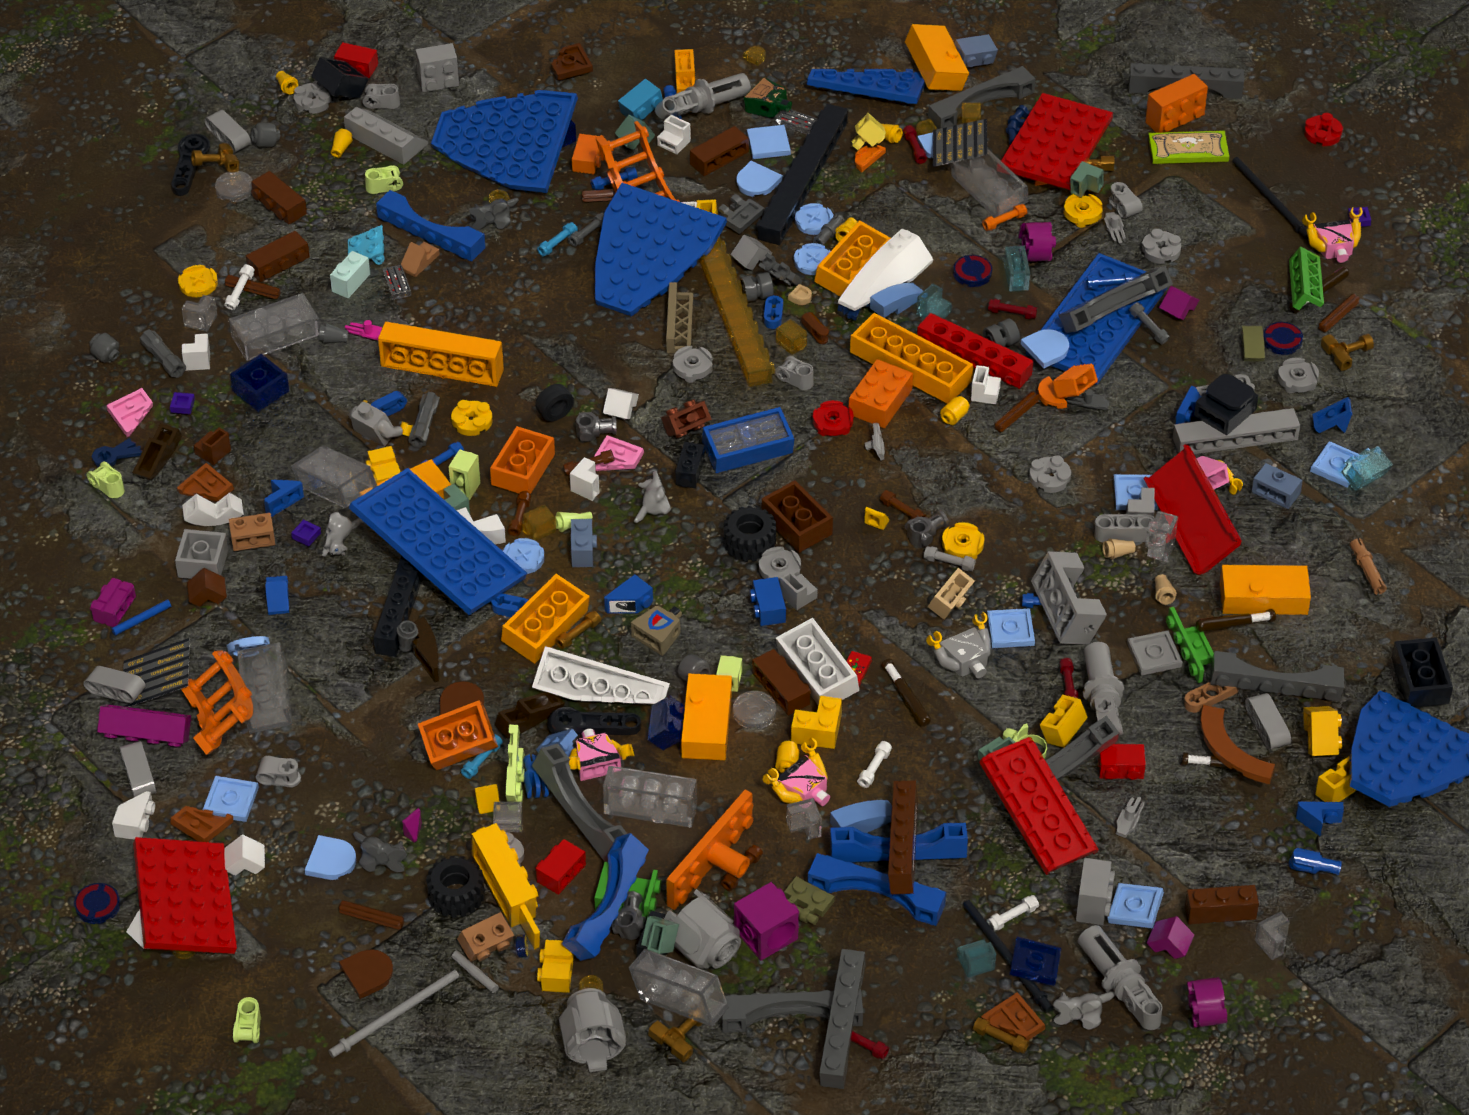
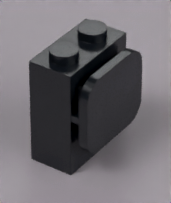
[1194,374,1259,436]

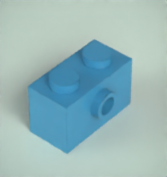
[618,78,663,120]

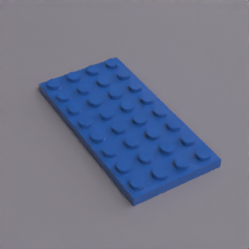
[1026,253,1168,384]
[349,468,527,615]

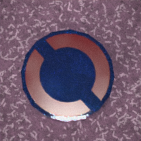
[953,255,993,287]
[1263,322,1303,355]
[74,883,120,924]

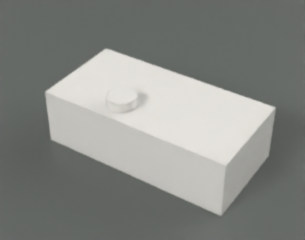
[776,618,859,705]

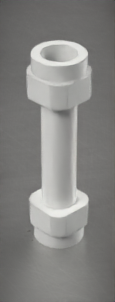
[224,264,255,310]
[857,741,892,788]
[987,895,1039,931]

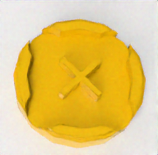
[178,265,218,297]

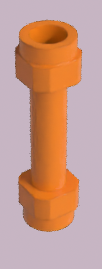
[982,204,1028,231]

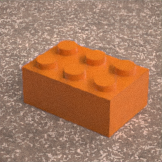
[1145,74,1208,133]
[849,359,913,428]
[490,426,555,494]
[418,700,498,770]

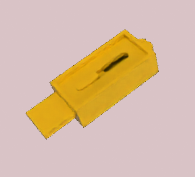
[472,823,540,950]

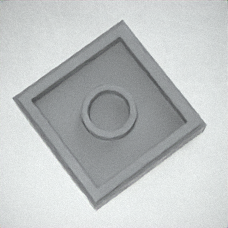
[1127,631,1183,675]

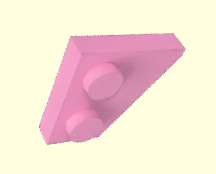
[107,388,153,437]
[594,435,644,471]

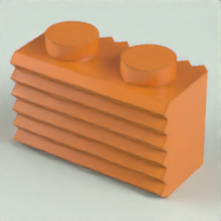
[572,134,602,175]
[1053,363,1098,398]

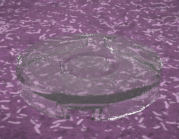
[215,171,253,202]
[733,691,776,729]

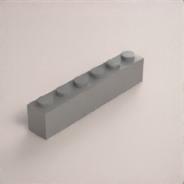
[1173,408,1300,454]

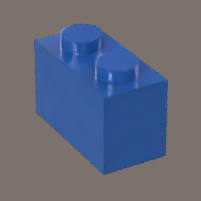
[749,577,786,626]

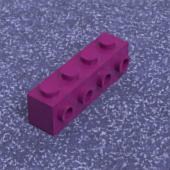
[97,704,191,746]

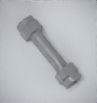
[924,546,976,571]

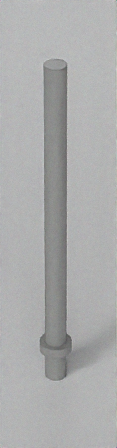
[328,969,459,1058]

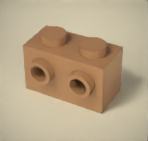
[229,513,275,551]
[457,912,514,962]

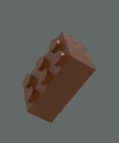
[761,480,833,553]

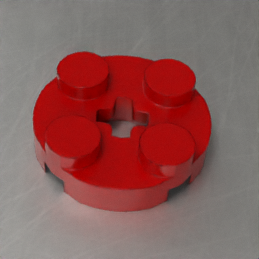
[1304,113,1343,146]
[813,400,854,436]

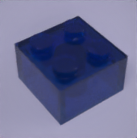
[230,354,289,411]

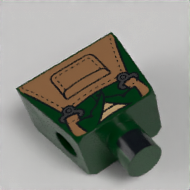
[744,77,792,118]

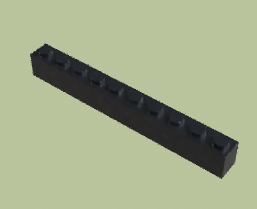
[756,104,848,245]

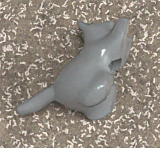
[634,471,671,523]
[322,512,364,557]
[1053,991,1115,1030]

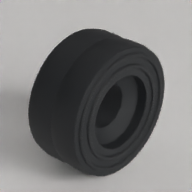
[535,384,574,422]

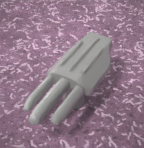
[1104,212,1126,244]
[865,423,885,460]
[1116,797,1145,838]

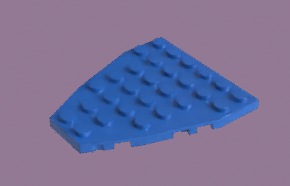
[431,90,578,193]
[595,183,727,316]
[1349,690,1469,807]

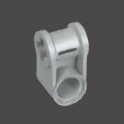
[363,83,400,109]
[1109,182,1142,219]
[775,356,814,390]
[256,756,301,787]

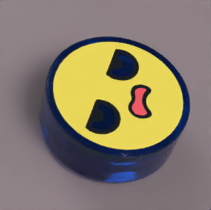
[516,934,528,958]

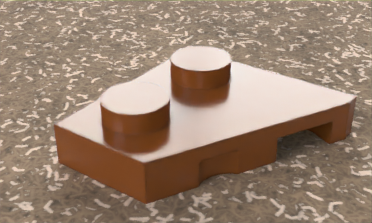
[177,463,234,502]
[171,806,233,842]
[981,992,1045,1041]

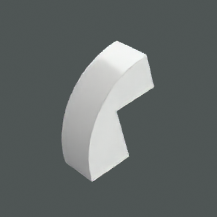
[182,493,244,526]
[456,507,506,544]

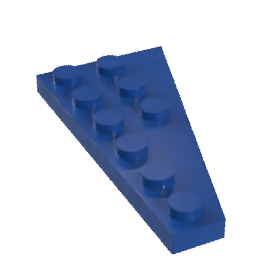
[807,69,926,104]

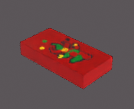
[846,651,872,693]

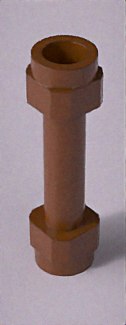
[564,449,615,476]
[880,490,926,519]
[508,491,531,536]
[721,845,763,891]

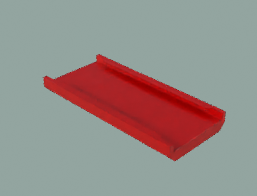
[1143,444,1242,575]
[979,737,1099,875]

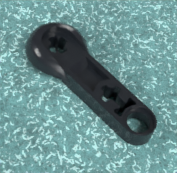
[171,134,210,196]
[547,706,641,735]

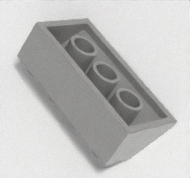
[344,107,428,165]

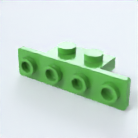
[1166,607,1214,683]

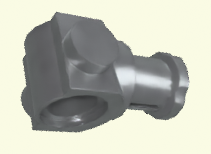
[576,412,617,442]
[905,510,949,549]
[612,891,647,940]

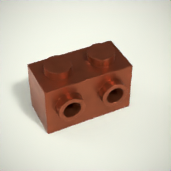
[660,399,712,438]

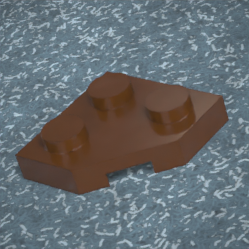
[551,43,593,80]

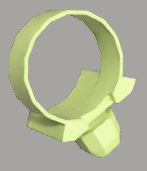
[1003,724,1047,759]

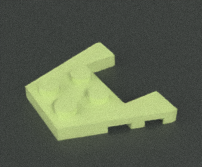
[506,725,525,811]

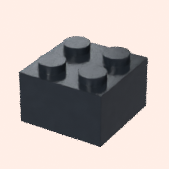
[311,57,369,99]

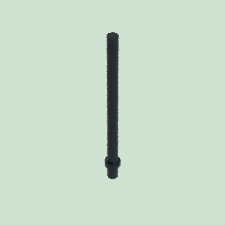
[1232,157,1308,239]
[963,900,1053,1013]

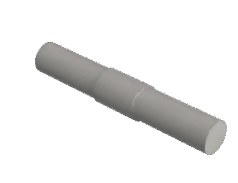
[451,950,499,993]

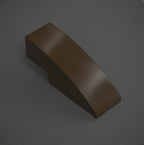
[132,423,182,480]
[412,617,440,683]
[495,692,565,739]

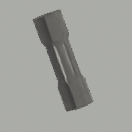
[140,329,186,378]
[409,392,440,448]

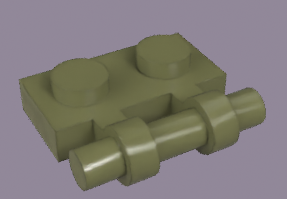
[784,876,835,925]

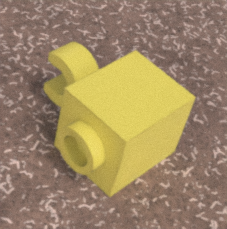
[851,113,886,150]

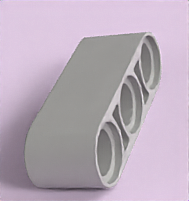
[205,110,251,153]
[1094,514,1156,542]
[83,666,146,704]
[1245,693,1291,750]
[119,741,156,797]

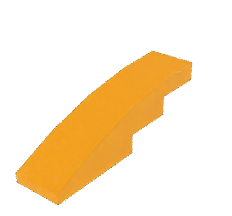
[675,49,695,112]

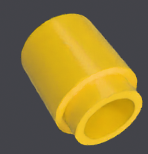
[940,396,970,425]
[775,741,799,773]

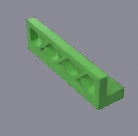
[1289,246,1324,310]

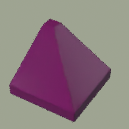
[402,808,422,843]

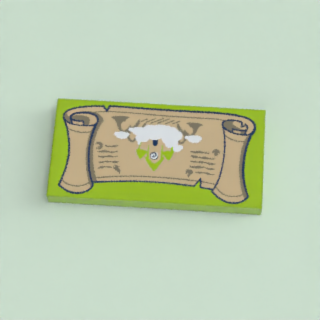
[1148,131,1229,164]

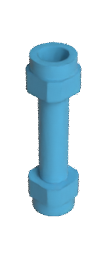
[537,222,578,257]
[461,734,503,779]

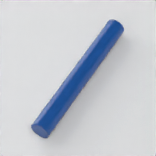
[111,599,171,636]

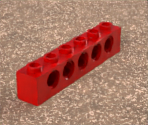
[917,313,1033,389]

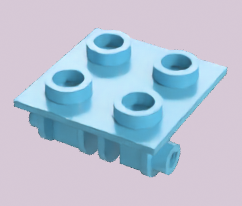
[348,225,385,265]

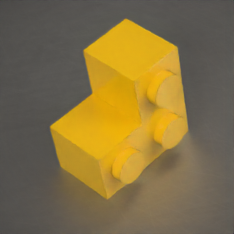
[791,696,842,749]
[1303,706,1342,756]

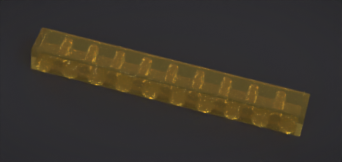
[699,236,775,387]

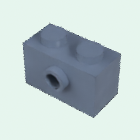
[954,34,998,67]
[1252,463,1303,509]
[571,519,597,567]

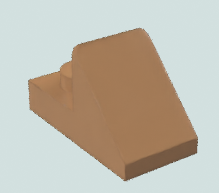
[401,242,440,277]

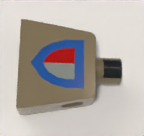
[631,606,682,656]

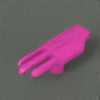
[345,320,382,340]

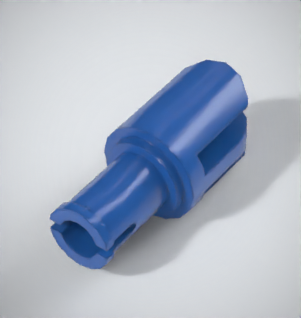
[523,754,549,798]
[1288,848,1342,875]

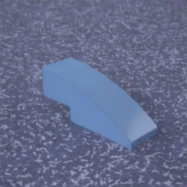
[870,283,926,318]
[830,800,892,833]

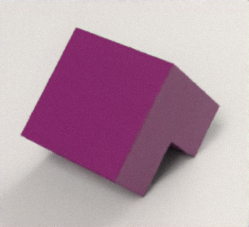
[1159,286,1199,320]
[1147,916,1194,959]

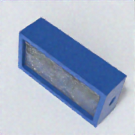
[702,407,794,473]

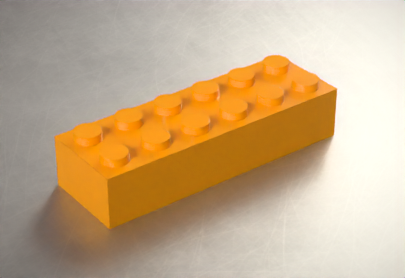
[850,313,973,404]
[378,322,504,387]

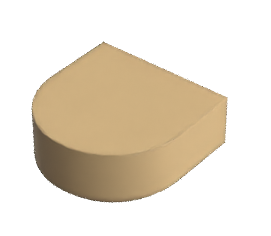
[788,284,812,305]

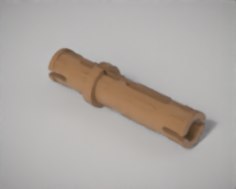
[1350,538,1387,595]

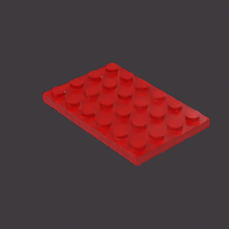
[999,93,1113,190]
[133,837,237,954]

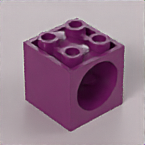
[734,882,799,961]

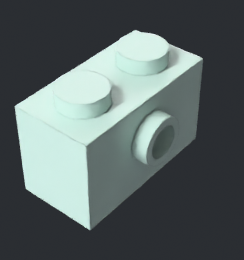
[330,251,370,298]

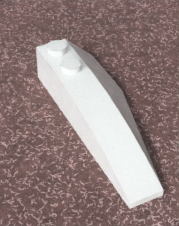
[838,229,933,311]
[532,646,670,705]

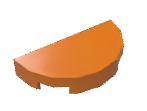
[855,145,886,172]
[1038,376,1067,409]

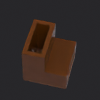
[193,428,231,465]
[187,568,227,607]

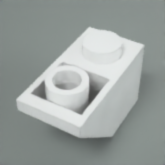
[112,791,155,840]

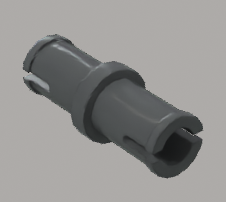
[813,214,845,246]

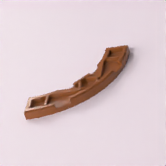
[1201,705,1275,784]

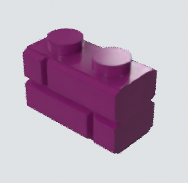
[90,578,136,627]

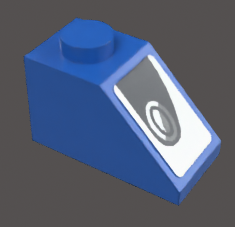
[604,575,653,613]

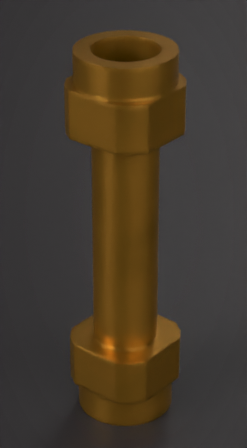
[555,611,601,649]
[973,1017,1029,1054]

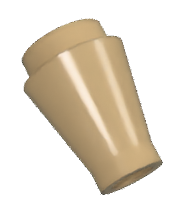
[1102,539,1135,559]
[1155,574,1177,605]

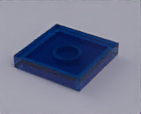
[1009,937,1061,986]

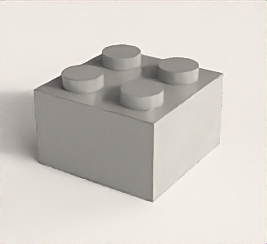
[416,43,459,92]
[175,529,228,579]
[1076,858,1115,925]

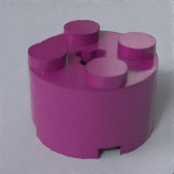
[1018,222,1056,262]
[1187,977,1227,1028]

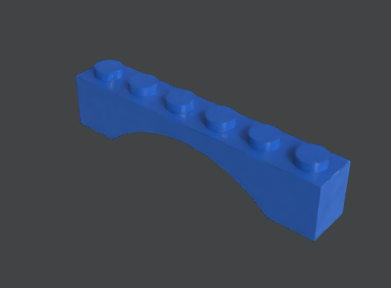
[376,190,485,262]
[830,823,968,862]
[562,833,649,961]
[808,853,946,926]

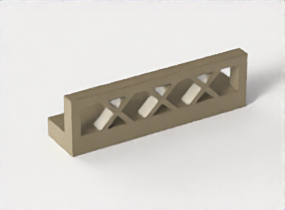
[666,282,693,353]

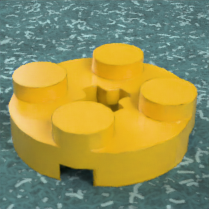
[1063,194,1102,228]
[451,400,492,436]
[942,523,984,559]

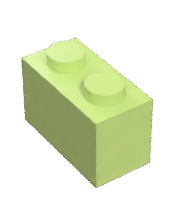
[449,449,480,500]

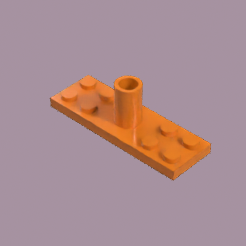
[666,790,754,910]

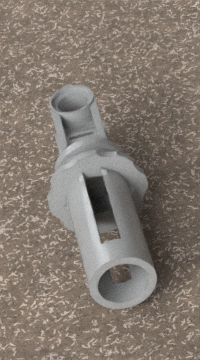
[655,73,751,119]
[1083,642,1124,736]
[1078,925,1162,1030]

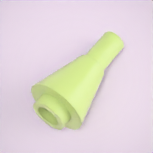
[553,512,592,532]

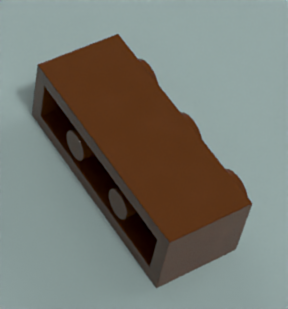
[690,126,749,177]
[251,171,307,225]
[246,231,310,282]
[752,649,811,716]
[1185,885,1259,924]

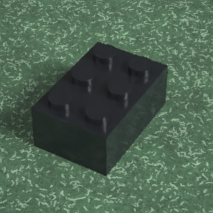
[1391,637,1453,707]

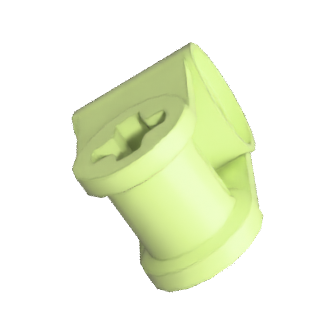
[365,166,403,194]
[86,461,125,498]
[233,997,261,1043]

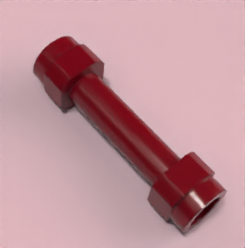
[903,125,927,164]
[988,299,1038,319]
[1059,658,1078,698]
[851,1031,890,1060]

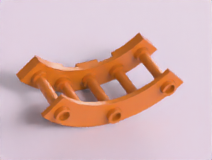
[595,121,680,202]
[181,651,253,755]

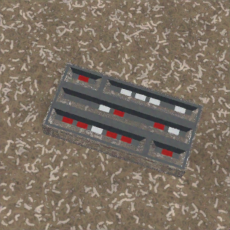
[776,110,818,134]
[382,265,411,300]

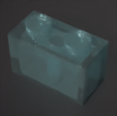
[1004,245,1030,291]
[1341,446,1393,491]

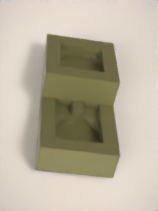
[1242,326,1265,361]

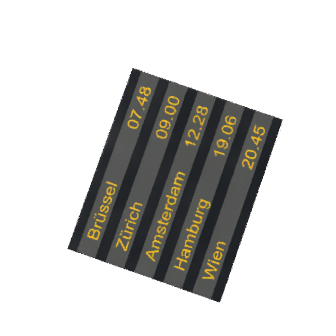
[933,119,987,166]
[121,638,190,707]

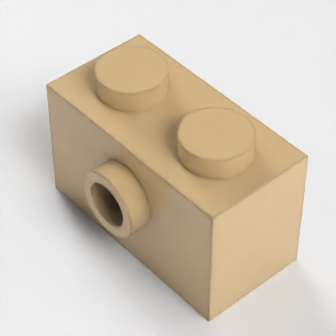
[928,568,975,620]

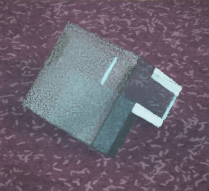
[917,284,952,319]
[957,939,996,978]

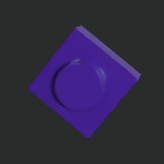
[1347,207,1371,226]
[170,392,195,414]
[291,519,321,546]

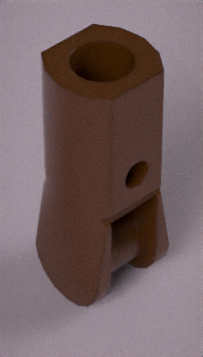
[801,312,829,344]

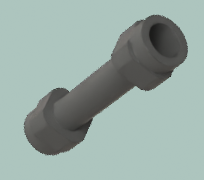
[568,212,604,247]
[1129,302,1170,345]

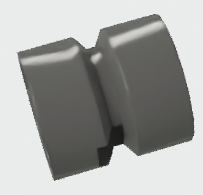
[740,272,774,302]
[982,318,1020,347]

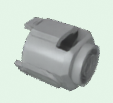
[664,889,741,969]
[559,988,626,1072]

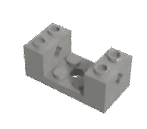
[1031,551,1107,644]

